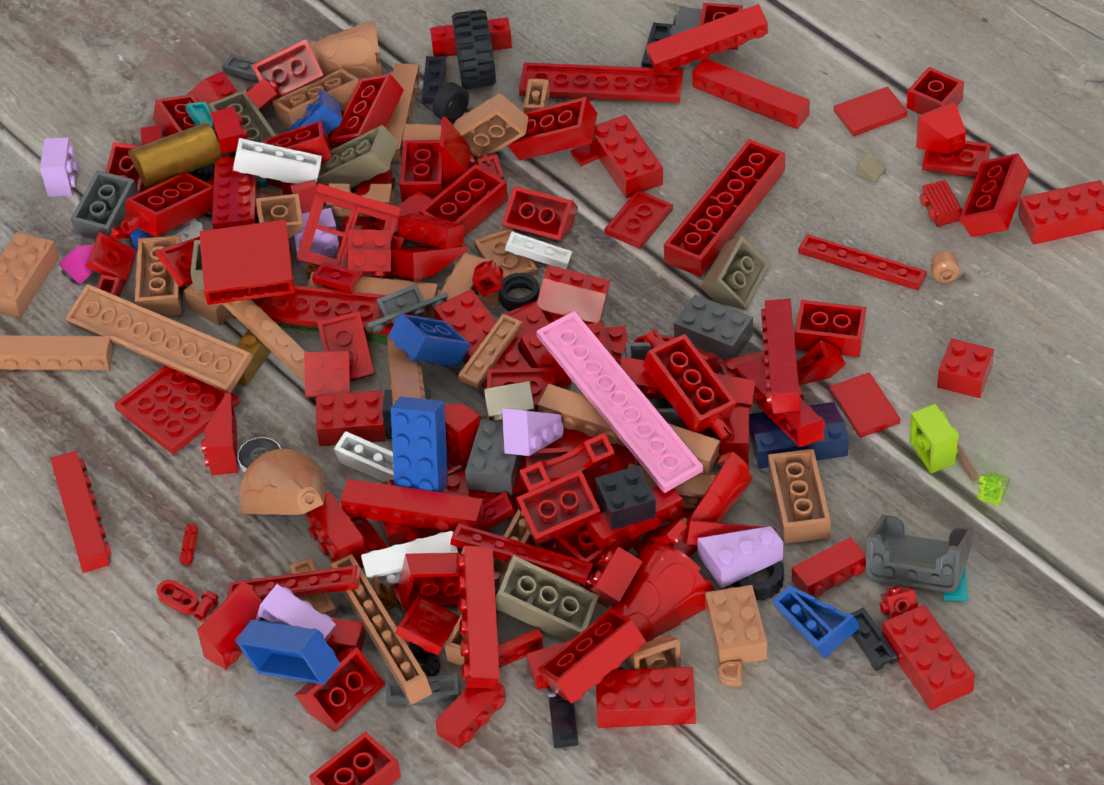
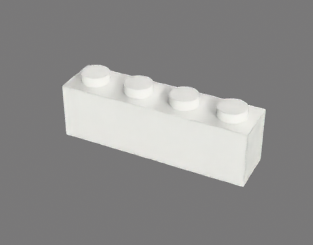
[233,138,322,184]
[334,431,394,485]
[361,531,458,590]

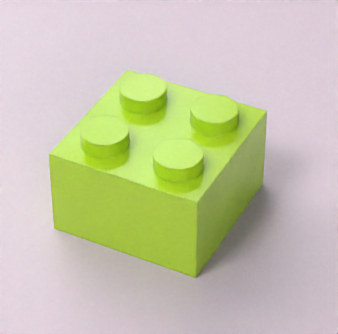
[909,404,959,474]

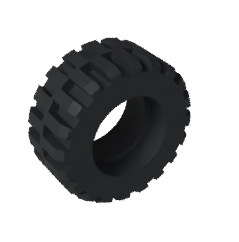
[452,9,496,89]

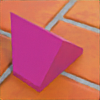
[59,244,93,284]

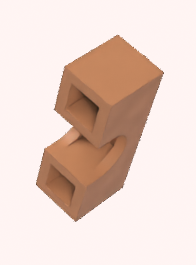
[326,183,394,217]

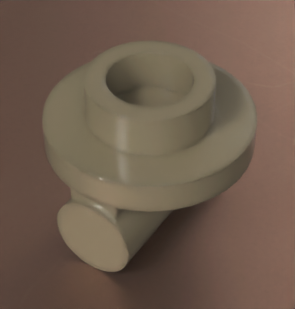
[121,130,141,146]

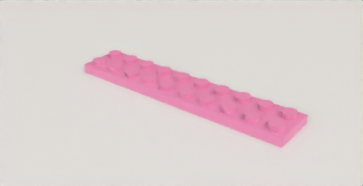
[536,311,703,493]

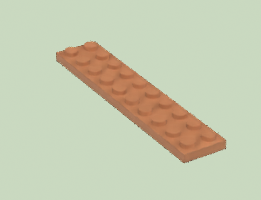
[65,284,253,393]

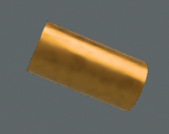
[128,122,222,189]

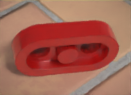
[156,580,199,614]

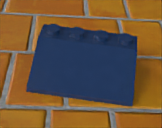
[749,402,849,469]

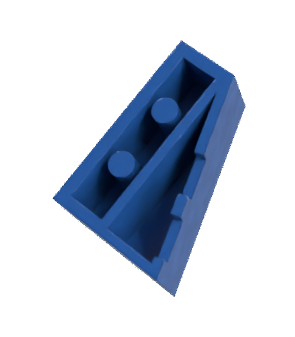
[287,88,342,135]
[772,586,860,659]

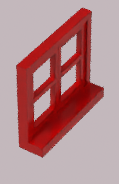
[296,183,401,278]

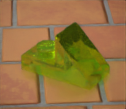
[978,472,1011,506]

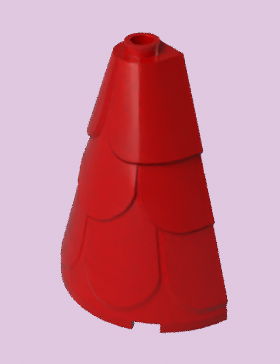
[668,452,753,558]
[612,542,715,643]

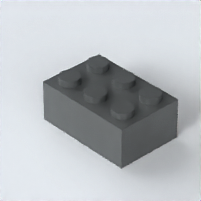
[70,170,139,239]
[674,295,753,360]
[465,419,523,495]

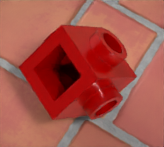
[472,260,505,297]
[879,586,918,619]

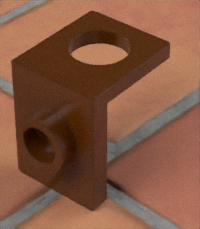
[372,576,397,611]

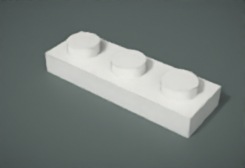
[505,232,572,269]

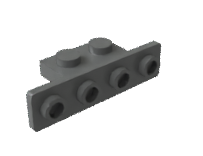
[365,284,448,333]

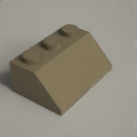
[701,235,770,310]

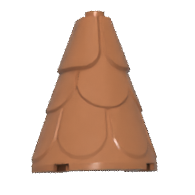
[309,20,382,81]
[238,449,326,515]

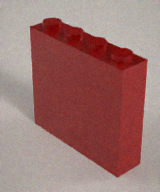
[199,220,295,305]

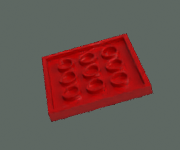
[114,365,240,455]

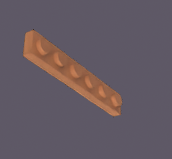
[222,299,305,383]

